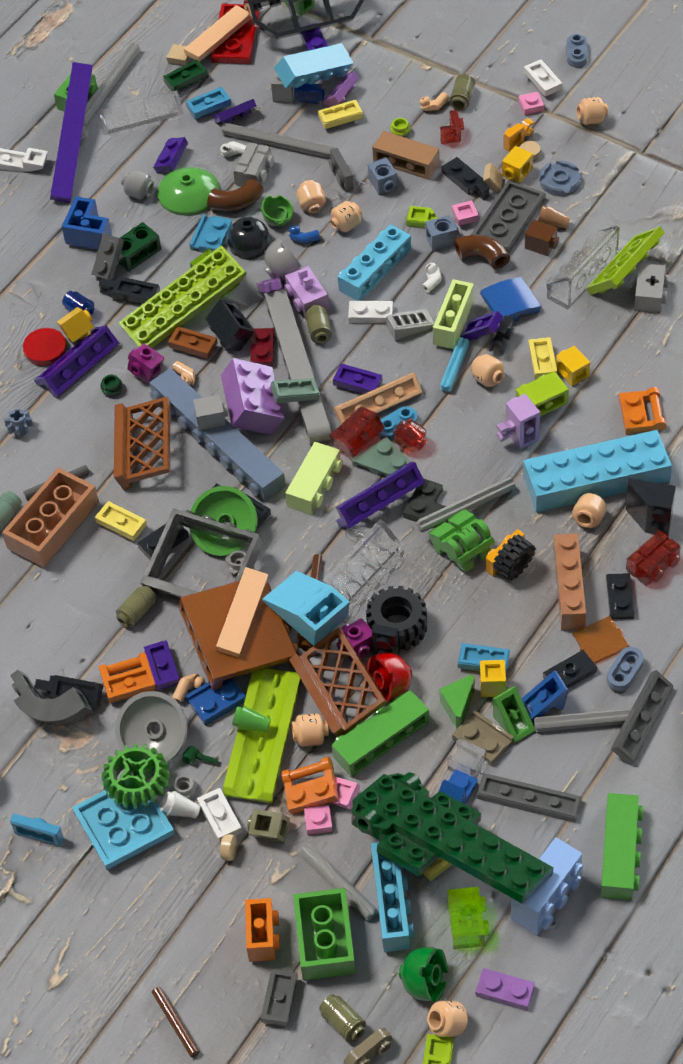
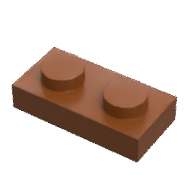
[168,326,218,359]

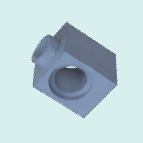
[367,158,398,195]
[425,215,459,251]

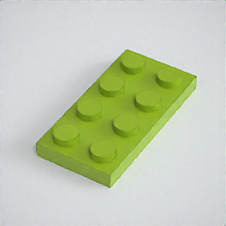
[585,226,665,295]

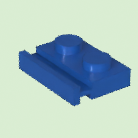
[186,678,246,725]

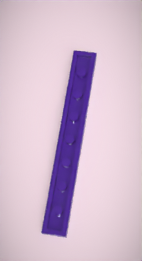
[50,62,93,203]

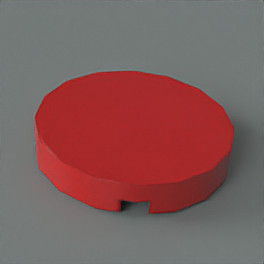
[23,328,67,366]

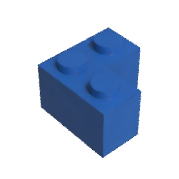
[62,196,112,250]

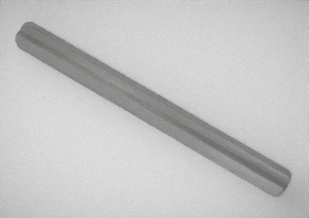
[83,42,140,126]
[221,123,336,159]

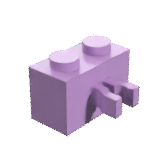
[284,266,329,318]
[496,394,540,449]

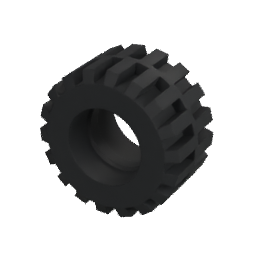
[366,586,427,652]

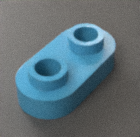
[376,407,417,441]

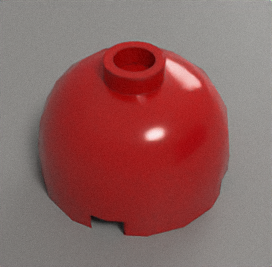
[367,653,412,702]

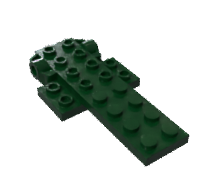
[351,772,554,904]

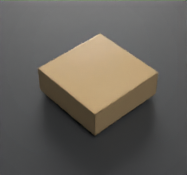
[167,44,190,65]
[483,163,503,193]

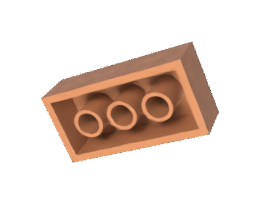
[2,467,99,568]

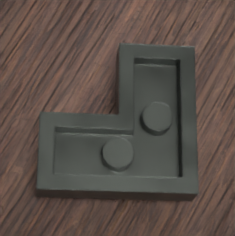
[403,478,449,528]

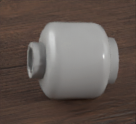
[121,169,154,200]

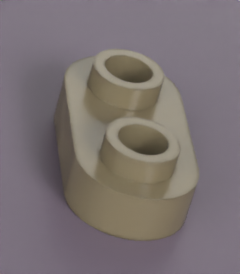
[344,1027,392,1064]

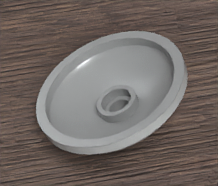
[115,691,188,762]

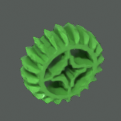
[101,743,170,810]

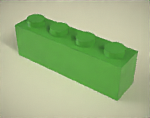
[332,690,430,777]
[601,793,643,900]

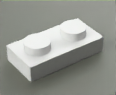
[524,59,562,96]
[348,301,393,323]
[197,788,242,843]

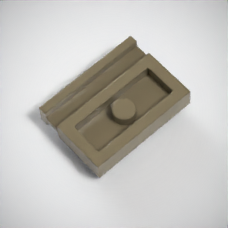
[452,710,514,767]

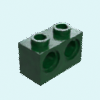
[118,222,161,272]

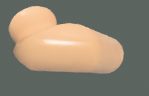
[419,92,449,111]
[172,361,195,386]
[172,674,205,703]

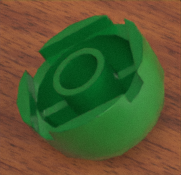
[399,947,448,1002]

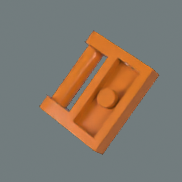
[619,387,667,434]
[98,652,157,703]
[281,756,338,814]

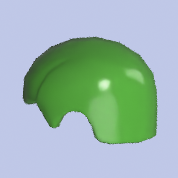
[261,195,294,227]

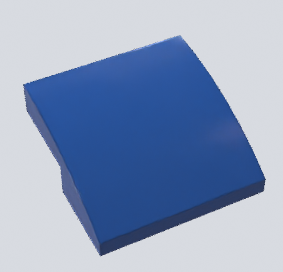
[480,277,541,323]

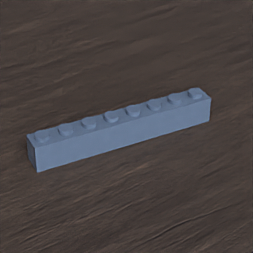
[149,368,286,502]

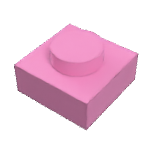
[518,92,544,115]
[452,200,479,226]
[330,777,361,810]
[304,804,333,835]

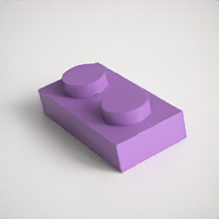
[323,71,359,108]
[475,968,535,1011]

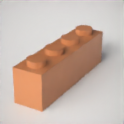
[553,533,586,630]

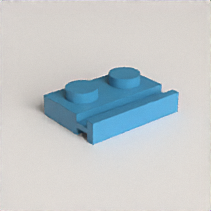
[189,214,233,254]

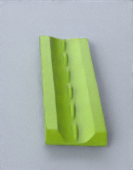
[118,245,247,348]
[223,668,302,803]

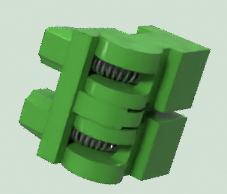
[428,509,495,572]

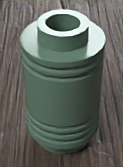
[0,491,22,532]

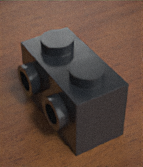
[205,299,255,351]

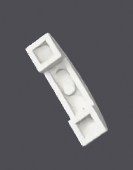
[0,148,48,172]

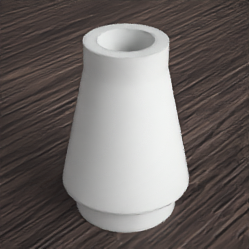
[160,791,200,819]

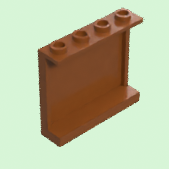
[179,581,298,690]

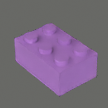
[221,358,284,435]

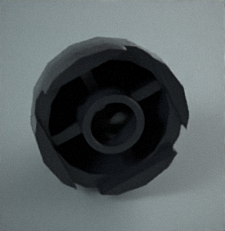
[228,217,270,260]

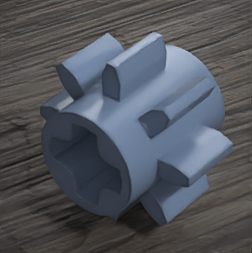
[4,408,34,437]

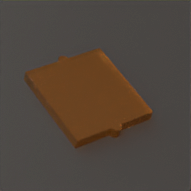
[572,616,630,664]

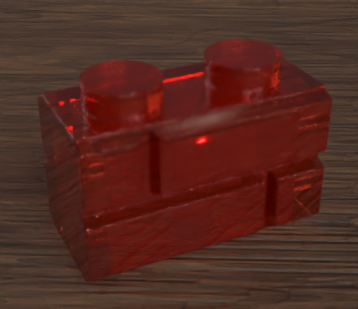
[329,406,385,458]
[626,530,681,586]

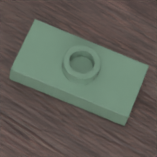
[270,378,320,403]

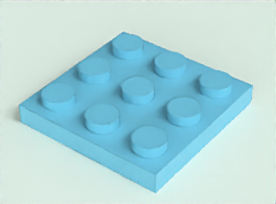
[72,776,175,870]

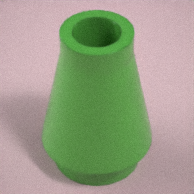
[232,706,271,733]

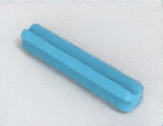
[440,337,469,393]

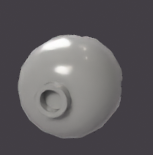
[264,238,301,282]

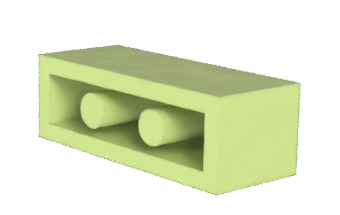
[433,279,474,349]
[285,442,343,515]

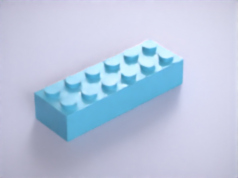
[523,430,672,513]

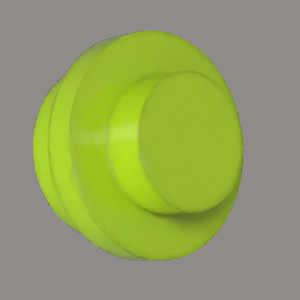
[390,118,411,137]

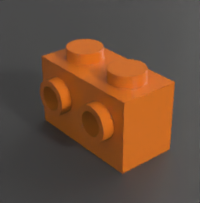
[245,898,280,962]

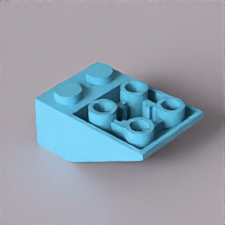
[262,571,350,646]

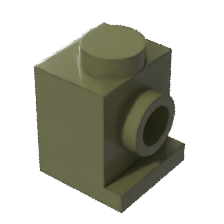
[247,809,290,843]

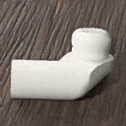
[220,141,247,157]
[421,263,442,293]

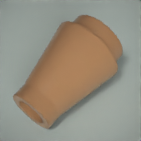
[538,205,570,229]

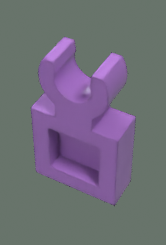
[256,278,282,293]

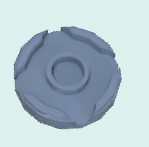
[539,161,581,196]

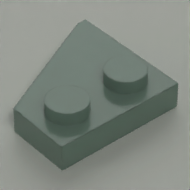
[351,437,410,477]

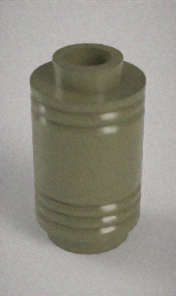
[450,74,476,111]
[305,305,332,343]
[116,585,157,627]
[319,994,366,1042]

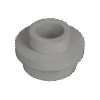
[172,775,197,799]

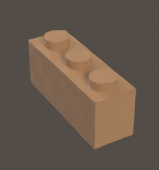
[372,131,440,180]

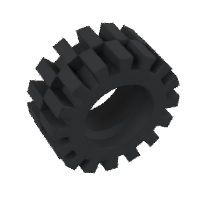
[493,534,536,580]

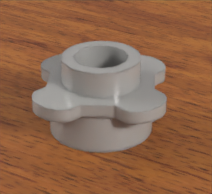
[225,551,246,575]

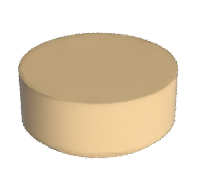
[520,141,540,161]
[220,834,237,861]

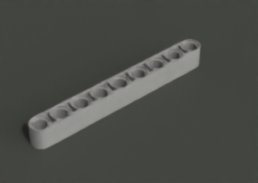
[264,289,332,444]

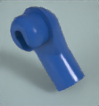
[289,225,320,244]

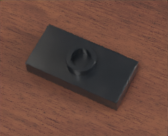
[543,650,597,688]

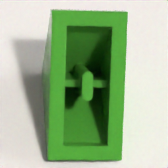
[439,675,475,729]
[493,686,535,742]

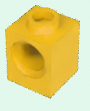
[502,146,533,184]
[556,346,591,387]
[480,660,506,697]

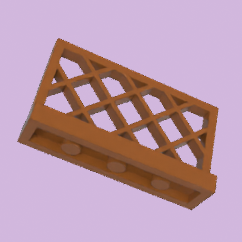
[114,397,171,490]
[289,627,387,737]

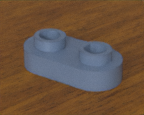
[566,34,587,68]
[607,647,644,691]

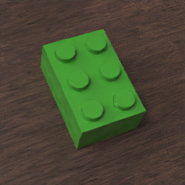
[293,888,356,981]

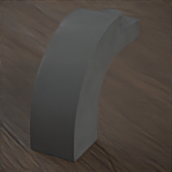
[10,670,94,726]

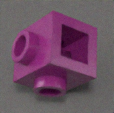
[127,343,165,384]
[336,618,373,662]

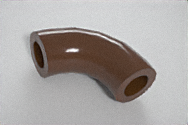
[207,179,264,212]
[454,235,511,269]

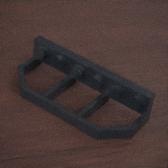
[243,0,364,40]

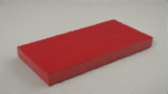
[211,4,260,64]

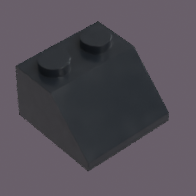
[626,479,676,536]

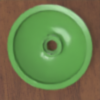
[157,167,219,216]
[189,486,257,556]

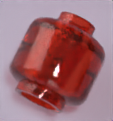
[392,419,427,453]

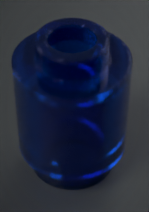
[294,83,325,104]
[62,291,95,316]

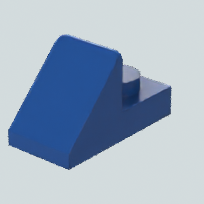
[521,671,569,722]
[439,769,478,805]

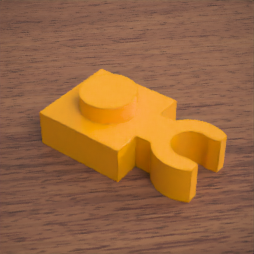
[503,118,534,152]

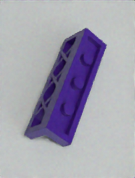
[34,326,119,397]
[336,462,425,528]

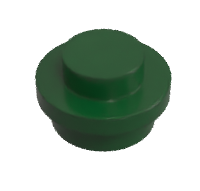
[100,374,123,396]

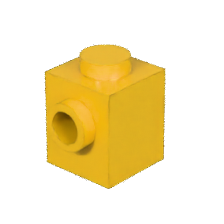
[56,307,94,342]

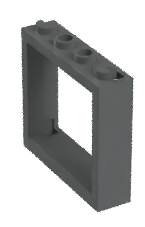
[140,508,263,603]

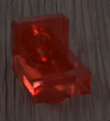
[440,110,464,144]

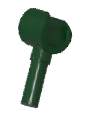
[182,746,219,765]

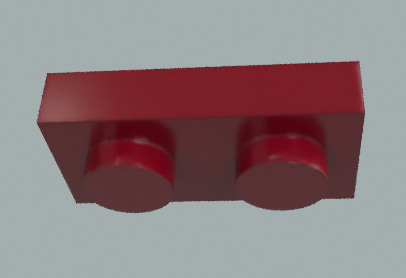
[250,328,274,367]

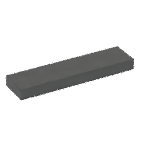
[611,670,674,764]
[477,773,582,823]

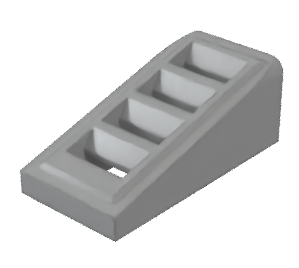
[386,309,434,341]

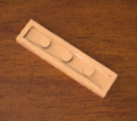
[184,5,251,62]
[333,372,423,428]
[216,567,268,658]

